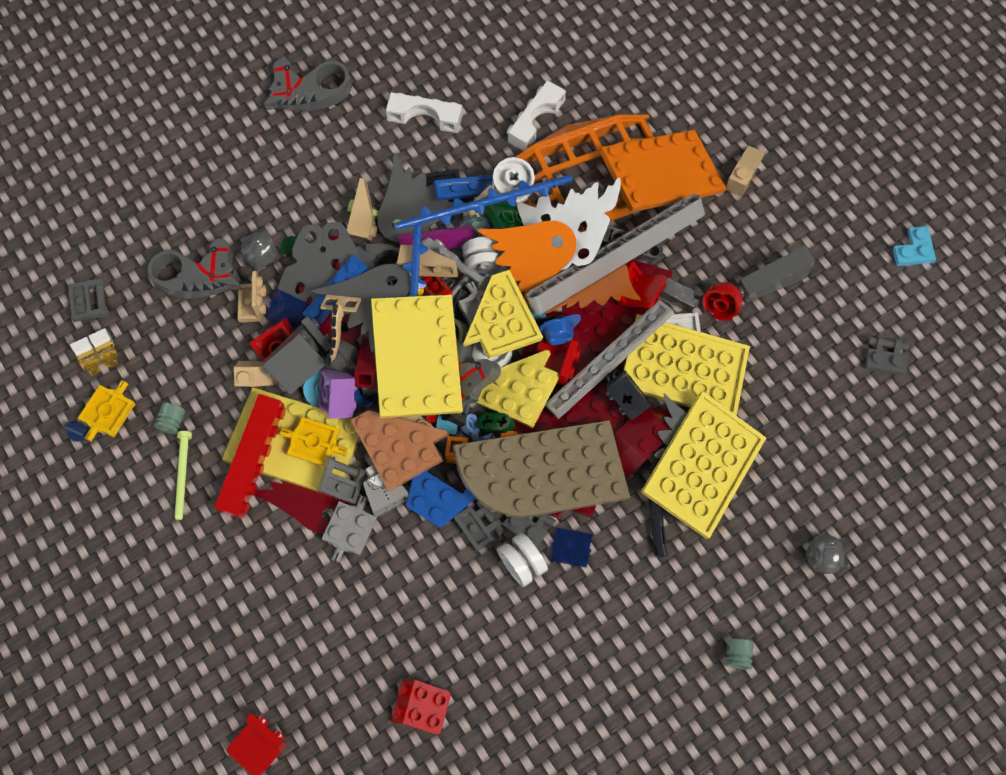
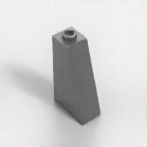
[737,246,815,303]

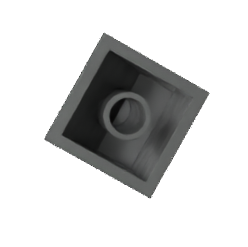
[263,325,327,394]

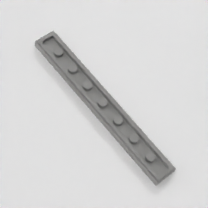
[545,300,675,419]

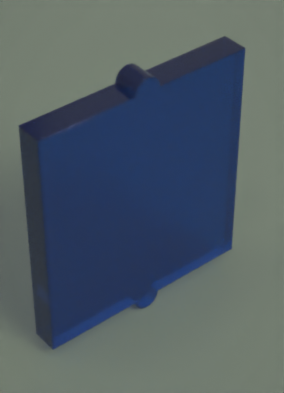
[266,289,308,330]
[551,528,592,568]

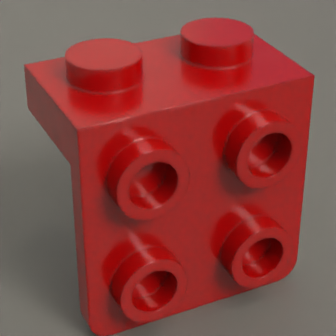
[617,261,667,309]
[535,339,581,386]
[391,679,451,735]
[227,713,288,775]

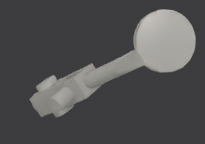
[421,237,492,291]

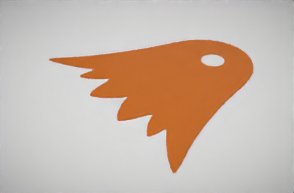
[477,221,577,308]
[544,264,641,314]

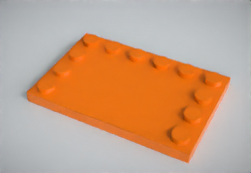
[599,130,727,213]

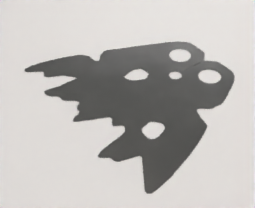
[272,222,363,319]

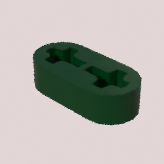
[477,413,515,434]

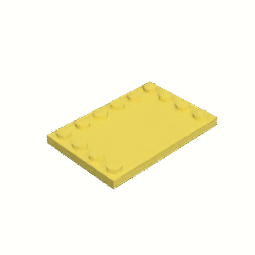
[371,295,463,418]
[623,314,750,416]
[222,387,360,492]
[641,392,766,539]

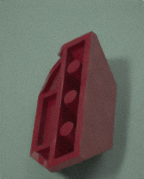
[614,408,673,478]

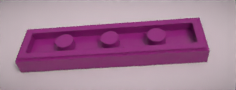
[398,225,476,249]

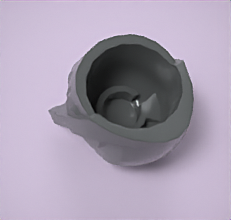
[241,229,277,273]
[324,339,360,377]
[805,534,850,574]

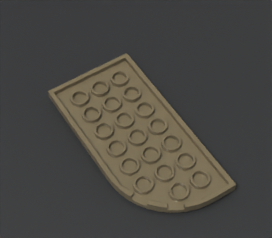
[453,420,630,518]

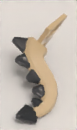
[321,295,361,366]

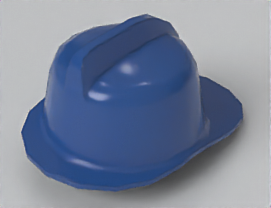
[539,314,581,345]

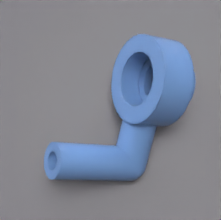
[461,414,495,442]

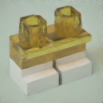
[70,328,118,376]

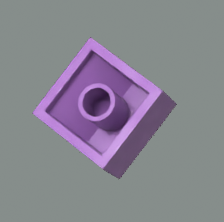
[318,368,357,419]

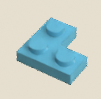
[893,226,936,266]

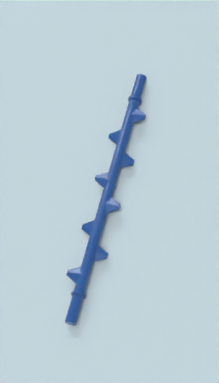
[394,175,573,231]
[403,216,428,297]

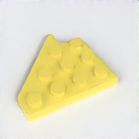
[463,270,543,359]
[474,350,560,428]

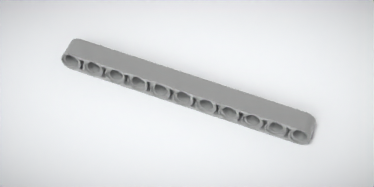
[526,194,705,314]

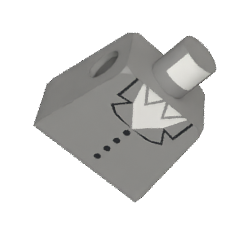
[363,465,409,517]

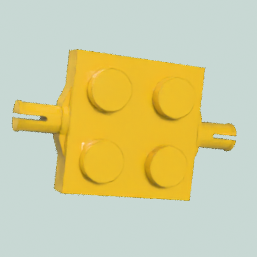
[78,380,135,442]
[280,417,348,467]

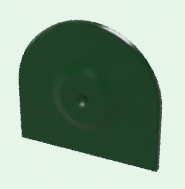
[280,236,297,255]

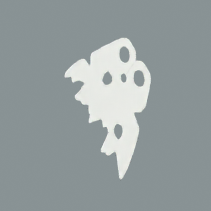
[517,178,621,270]

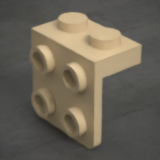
[238,271,266,322]

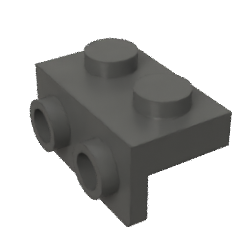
[294,317,332,354]

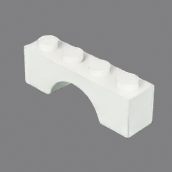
[507,80,566,151]
[386,92,463,133]

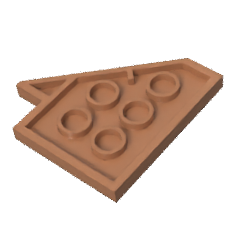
[351,410,449,491]

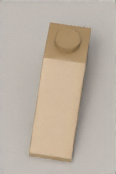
[726,145,765,197]
[347,178,377,241]
[397,245,458,277]
[234,361,278,387]

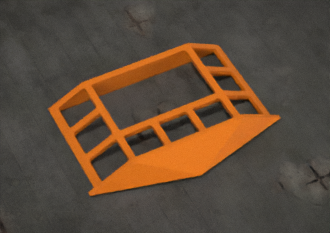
[516,115,654,231]

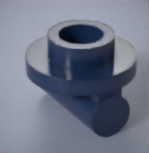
[65,422,89,442]

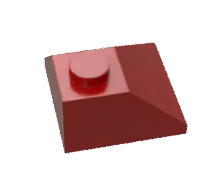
[250,317,294,361]

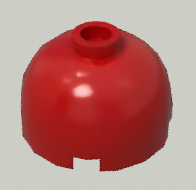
[702,282,743,321]

